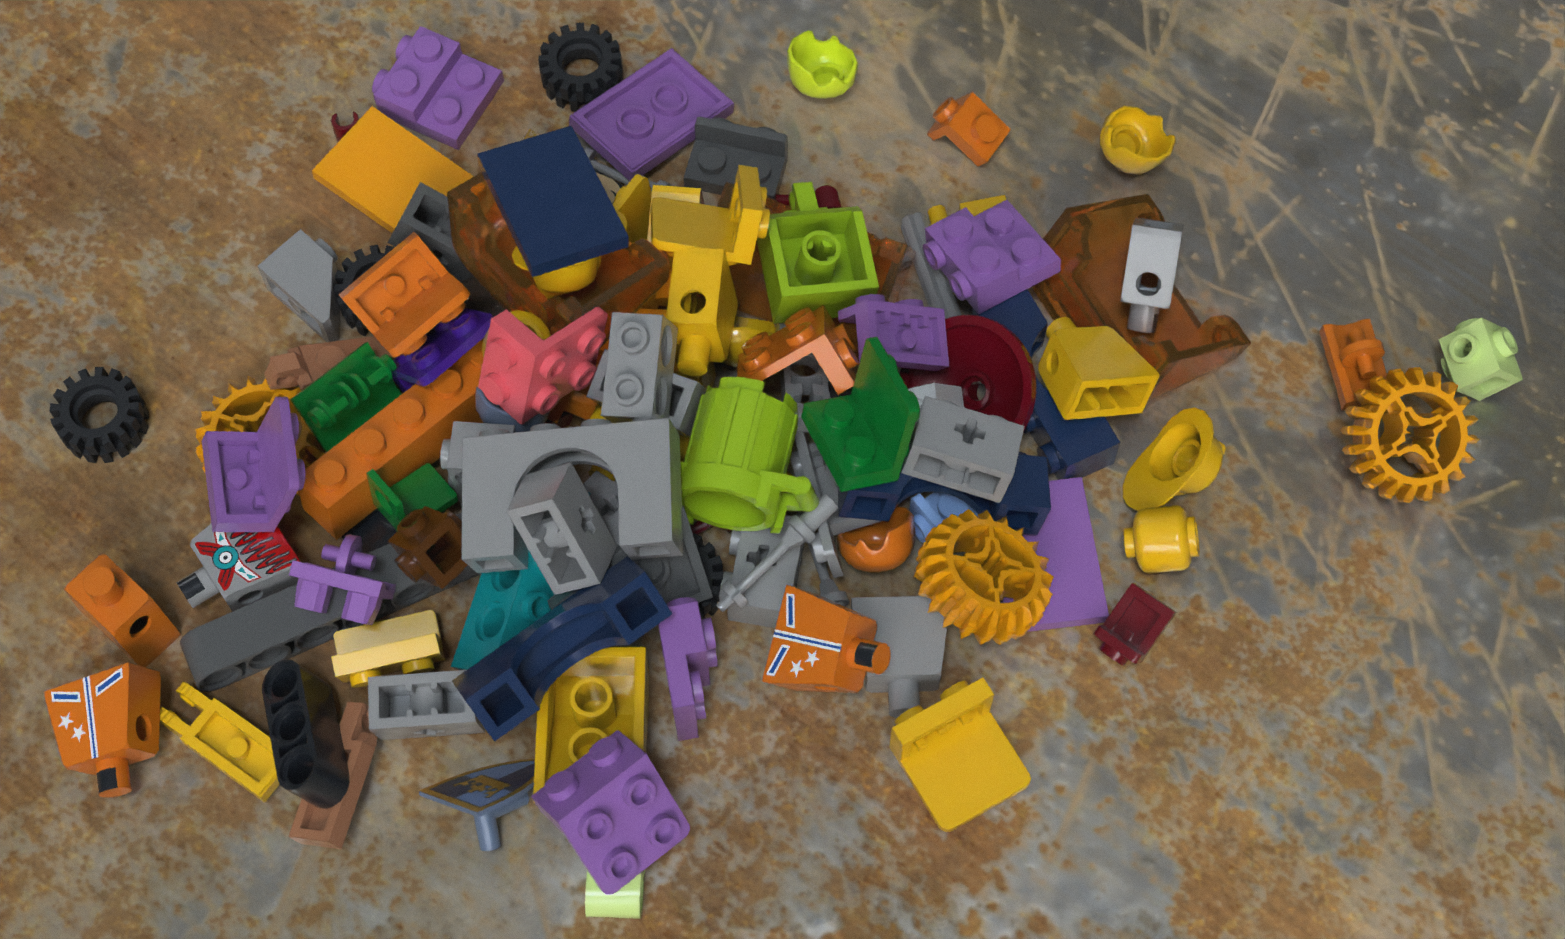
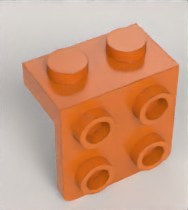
[338,232,471,358]
[737,305,859,395]

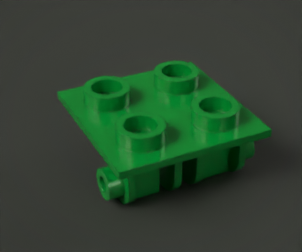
[290,342,402,453]

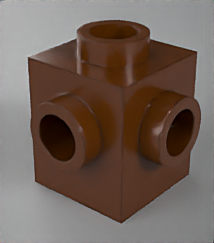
[388,506,467,589]

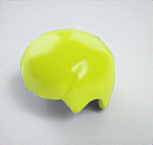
[787,30,858,99]

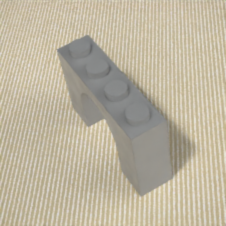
[462,414,683,573]

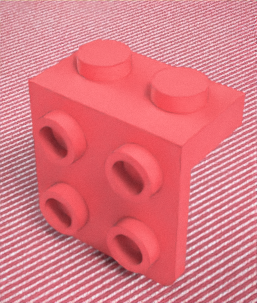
[478,307,608,425]

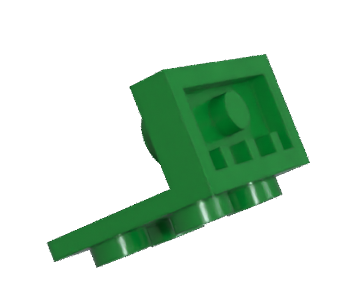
[801,337,920,492]

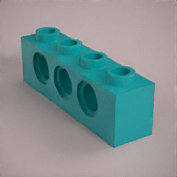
[451,491,591,670]

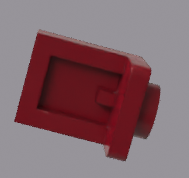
[1093,583,1177,666]

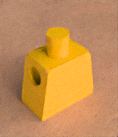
[666,248,738,377]
[1038,317,1160,420]

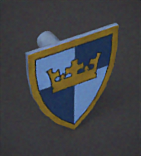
[419,758,535,851]

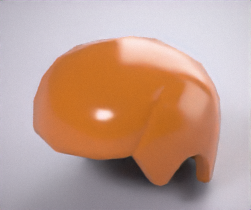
[837,506,915,572]

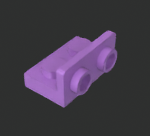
[838,294,949,371]

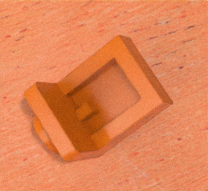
[927,91,1011,167]

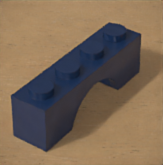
[972,289,1120,480]
[838,452,1051,535]
[452,556,673,742]

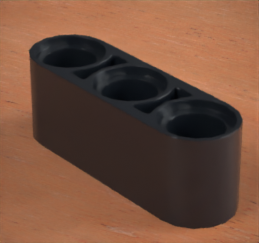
[262,659,349,809]

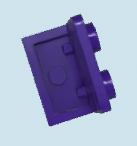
[392,308,494,393]

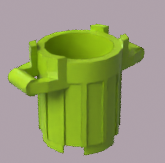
[681,377,819,533]

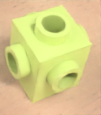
[1439,318,1523,401]

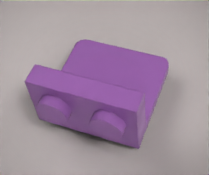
[202,397,305,532]
[531,730,690,895]

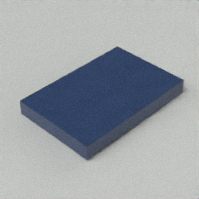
[477,125,629,277]

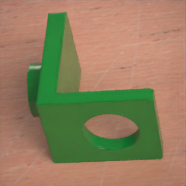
[366,463,458,532]

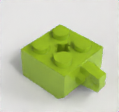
[757,182,879,324]

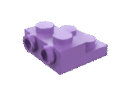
[372,26,504,150]
[922,200,1061,314]
[658,597,718,741]

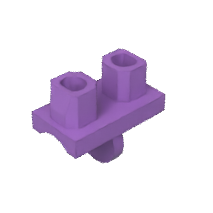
[289,534,396,625]

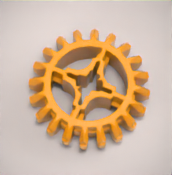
[1340,367,1480,503]
[195,376,325,495]
[913,509,1054,646]

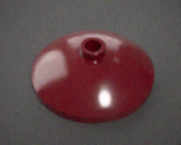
[900,315,1036,430]

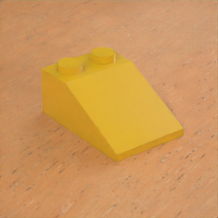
[533,647,649,804]

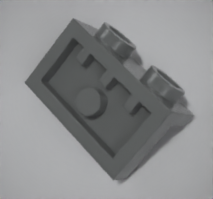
[684,117,788,206]

